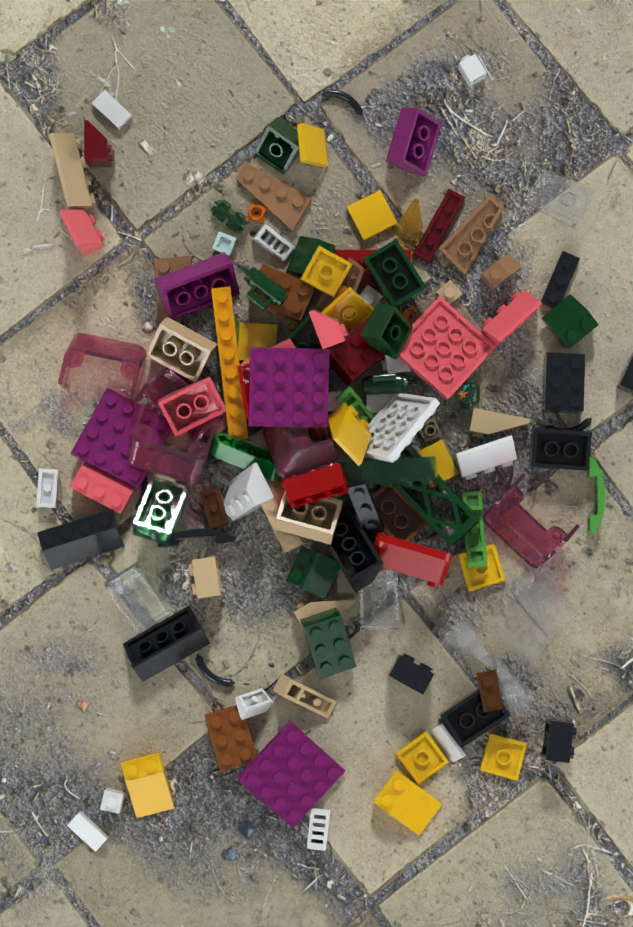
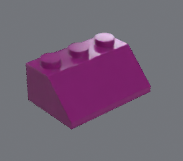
[386,108,442,176]

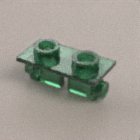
[210,199,250,234]

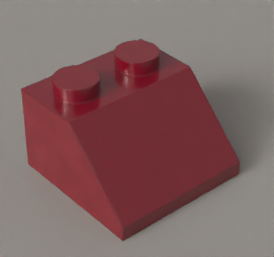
[84,120,115,167]

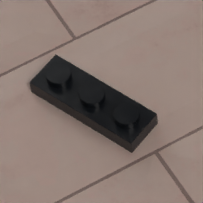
[541,251,580,309]
[347,480,385,536]

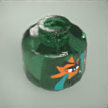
[455,381,481,409]

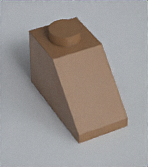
[480,253,522,291]

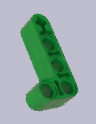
[210,433,291,481]

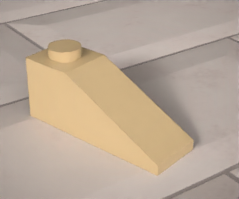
[468,408,531,438]
[294,599,355,626]
[273,673,337,718]

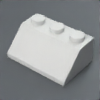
[454,435,517,480]
[224,462,274,521]

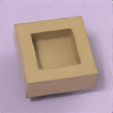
[436,279,463,305]

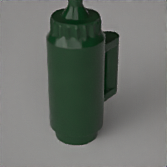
[242,267,288,311]
[362,373,415,395]

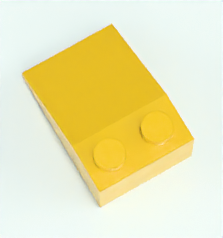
[328,402,371,466]
[121,751,175,818]
[373,769,442,835]

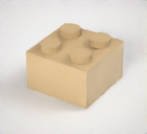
[189,556,223,599]

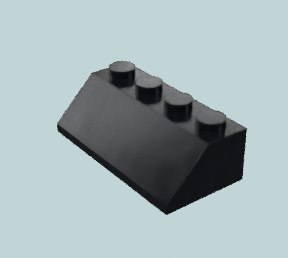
[327,506,384,593]
[37,509,125,570]
[123,605,210,682]

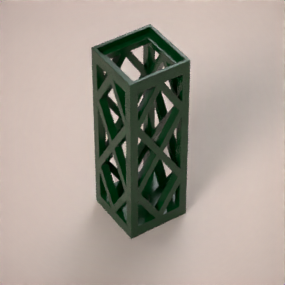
[371,444,481,547]

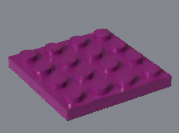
[248,347,329,428]
[70,388,172,490]
[237,720,345,828]

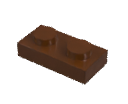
[199,487,229,529]
[476,670,503,712]

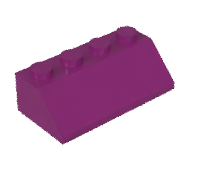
[154,252,240,320]

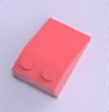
[59,209,105,257]
[158,376,227,437]

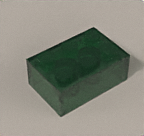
[133,476,189,546]

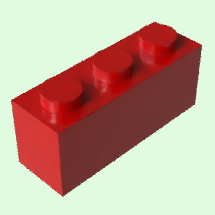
[283,463,349,508]

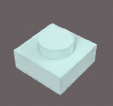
[212,232,237,257]

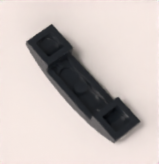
[158,529,236,548]

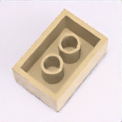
[146,317,217,382]
[274,491,343,545]

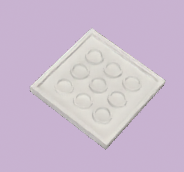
[364,393,440,463]

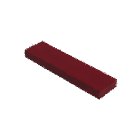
[413,189,465,264]

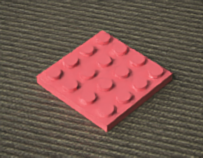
[398,296,496,401]

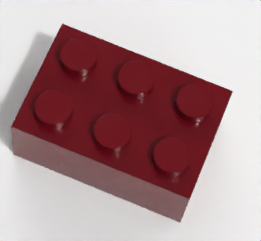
[329,319,385,386]

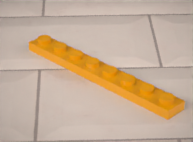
[211,287,248,440]

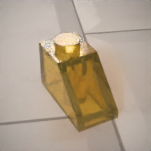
[393,198,423,245]

